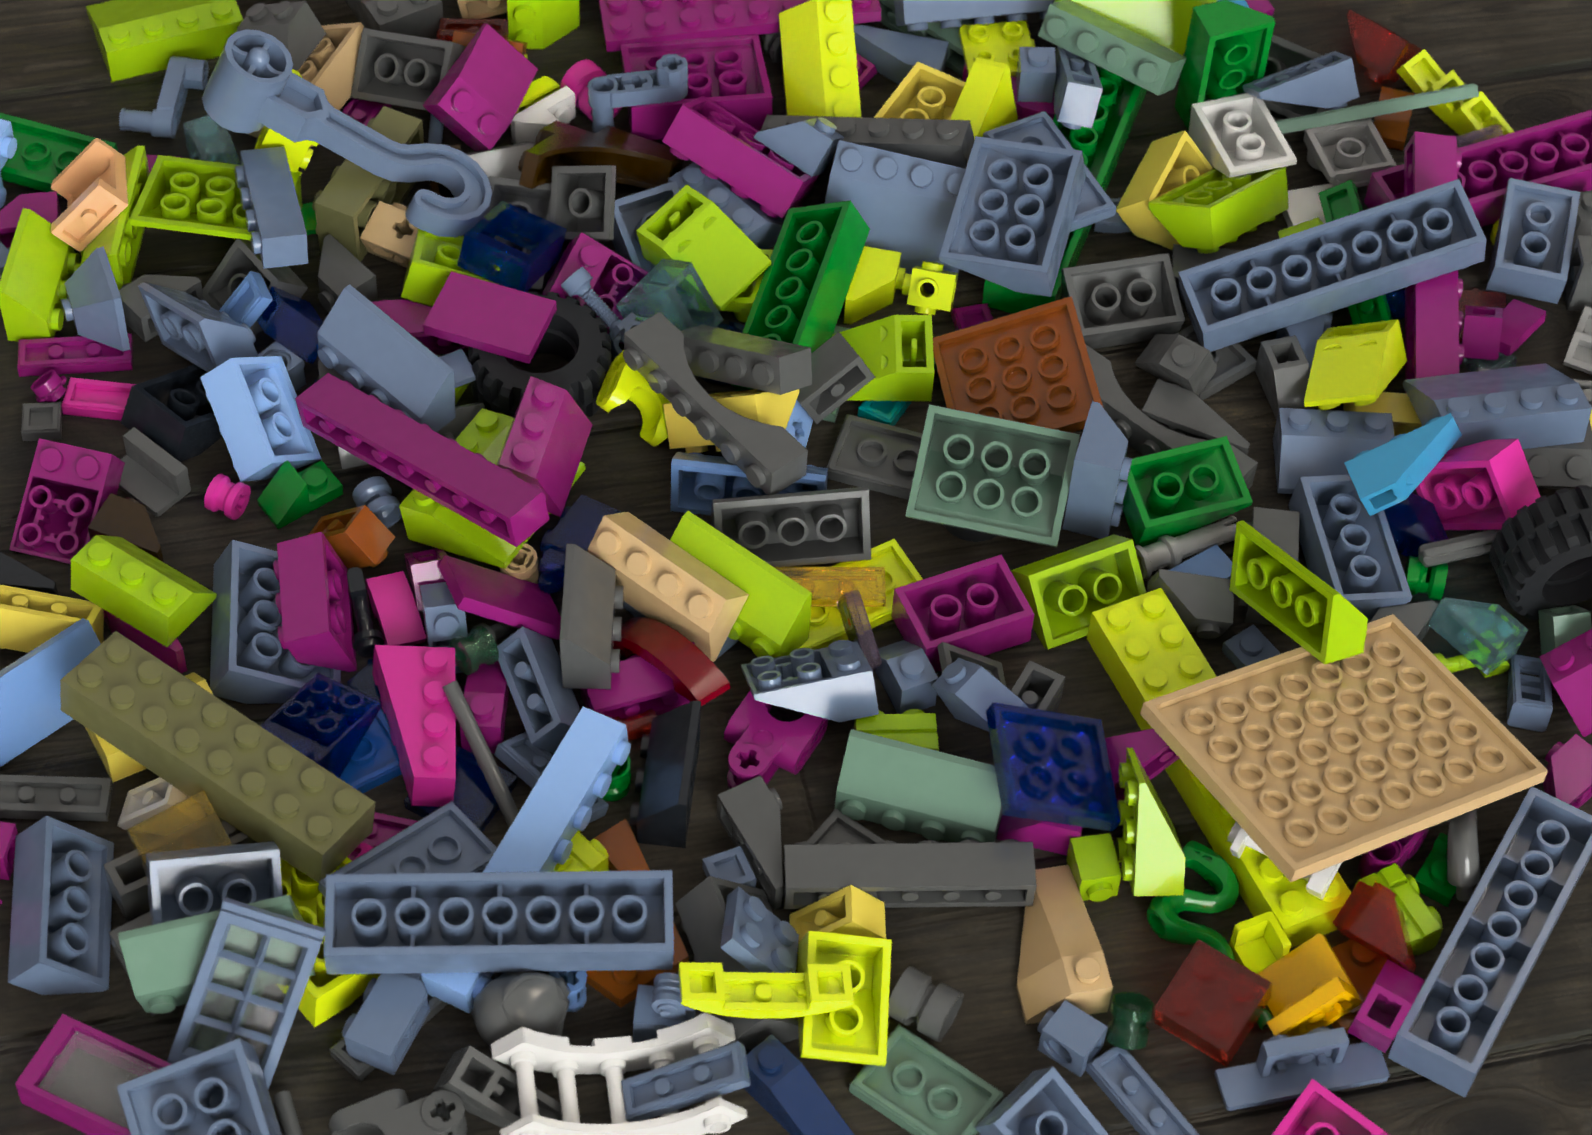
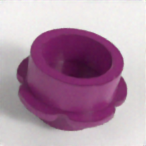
[31,369,66,403]

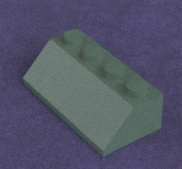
[835,729,1010,843]
[118,895,315,1014]

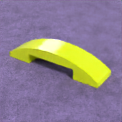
[678,962,854,1019]

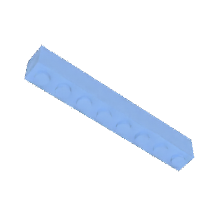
[421,706,631,1014]

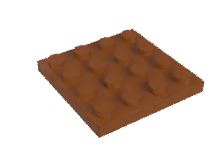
[933,296,1104,433]

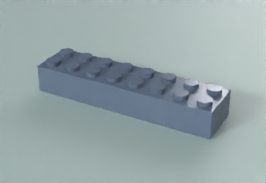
[1178,179,1487,352]
[1388,786,1592,1098]
[324,870,674,974]

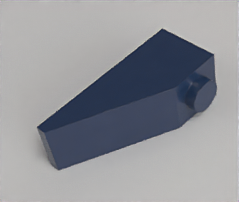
[744,1034,854,1135]

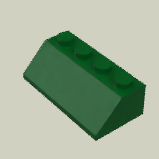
[1175,0,1275,131]

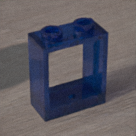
[457,201,567,292]

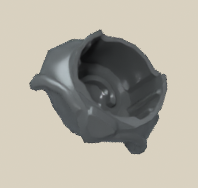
[472,972,571,1048]

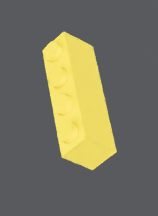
[0,584,104,653]

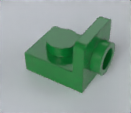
[1415,833,1456,907]

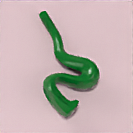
[1147,840,1273,1030]

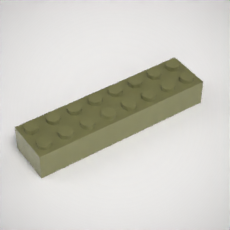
[60,631,376,883]

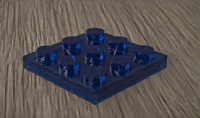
[986,702,1121,831]

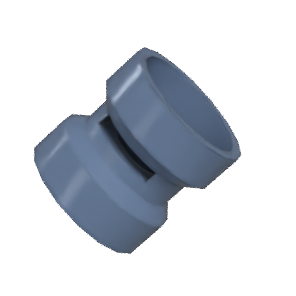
[352,476,402,528]

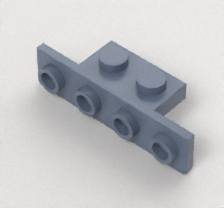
[1214,1027,1390,1111]

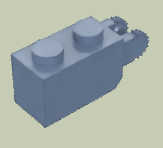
[342,973,430,1075]

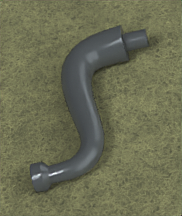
[1447,809,1481,902]

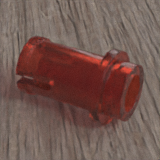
[612,709,657,742]

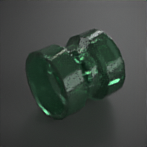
[1106,992,1154,1050]

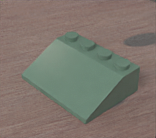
[905,404,1080,548]

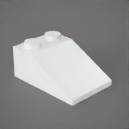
[1188,93,1297,178]

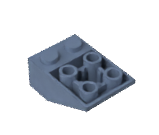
[741,640,879,722]

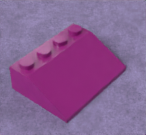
[620,34,772,141]

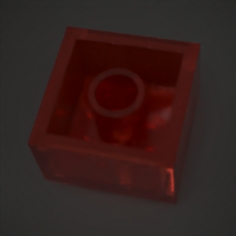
[1154,939,1272,1067]

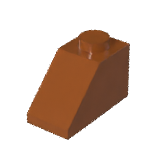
[308,505,395,568]

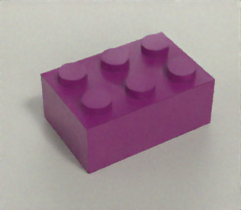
[891,554,1035,672]

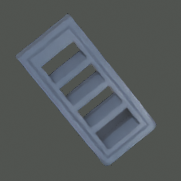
[1507,654,1553,732]

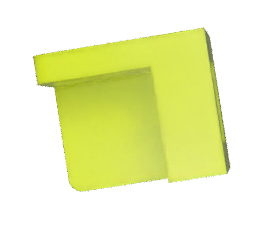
[1229,911,1291,983]

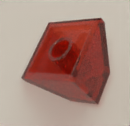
[1347,10,1423,84]

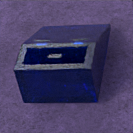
[260,673,382,778]

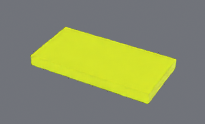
[796,539,923,650]

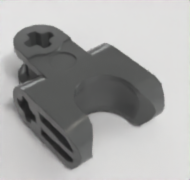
[328,1089,467,1135]

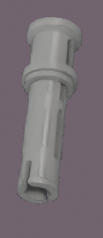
[1135,516,1237,579]

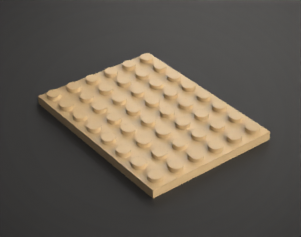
[1140,614,1548,882]

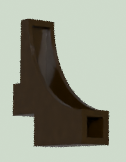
[518,120,684,189]

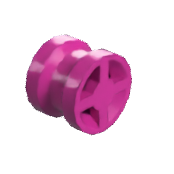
[204,474,251,520]

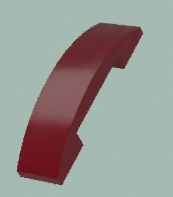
[613,617,730,706]

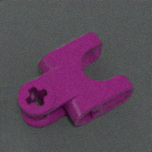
[724,691,828,789]

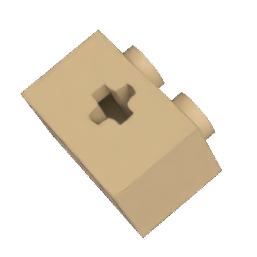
[360,201,418,268]

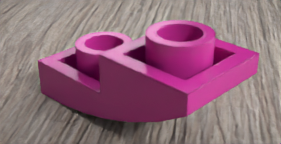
[365,571,427,646]

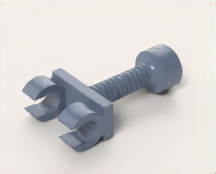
[561,266,642,358]

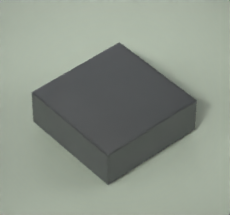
[21,402,63,441]

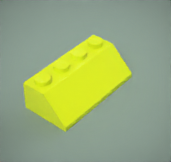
[778,0,861,117]

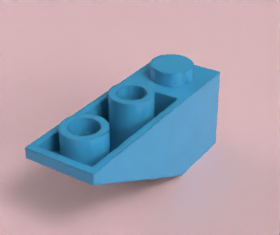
[1344,413,1462,516]

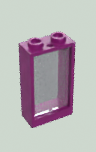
[15,1014,171,1135]

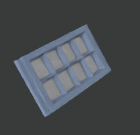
[167,897,326,1089]

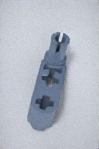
[588,54,688,133]
[119,56,209,139]

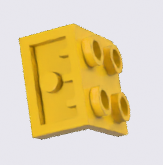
[1253,933,1363,1037]

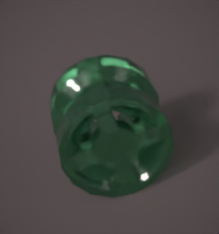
[450,626,499,675]

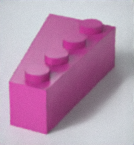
[372,645,456,807]

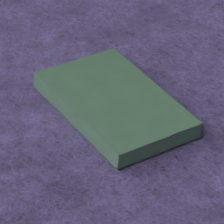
[849,1024,1004,1135]

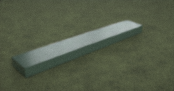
[1275,83,1479,134]

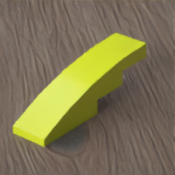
[1396,49,1514,144]

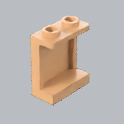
[51,138,128,252]

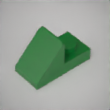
[257,460,343,529]

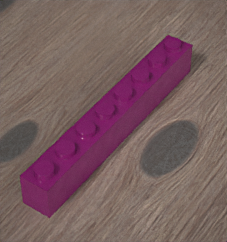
[1404,131,1464,394]
[295,373,550,547]

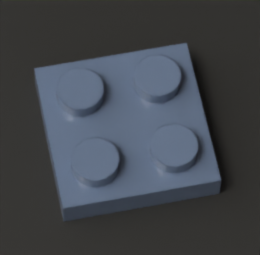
[720,886,799,973]

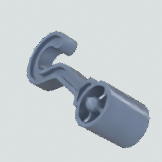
[202,29,492,237]

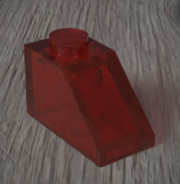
[1333,880,1417,973]

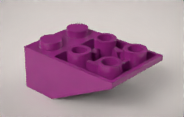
[541,232,675,344]
[9,438,125,564]

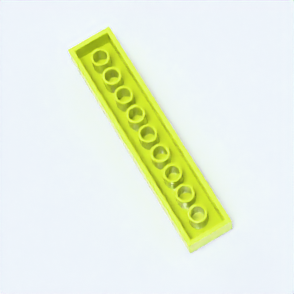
[1087,588,1356,948]

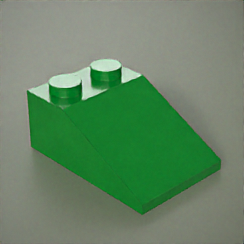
[1121,436,1253,547]

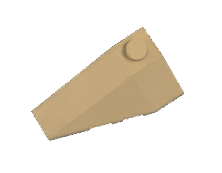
[1016,865,1113,1025]

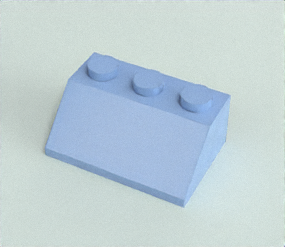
[200,356,322,482]

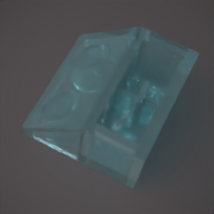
[616,259,723,331]

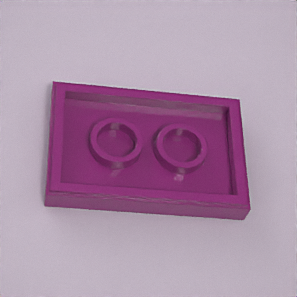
[423,271,557,364]
[439,555,561,640]

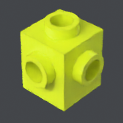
[902,261,958,315]

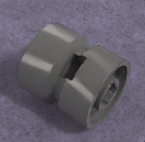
[888,966,964,1042]

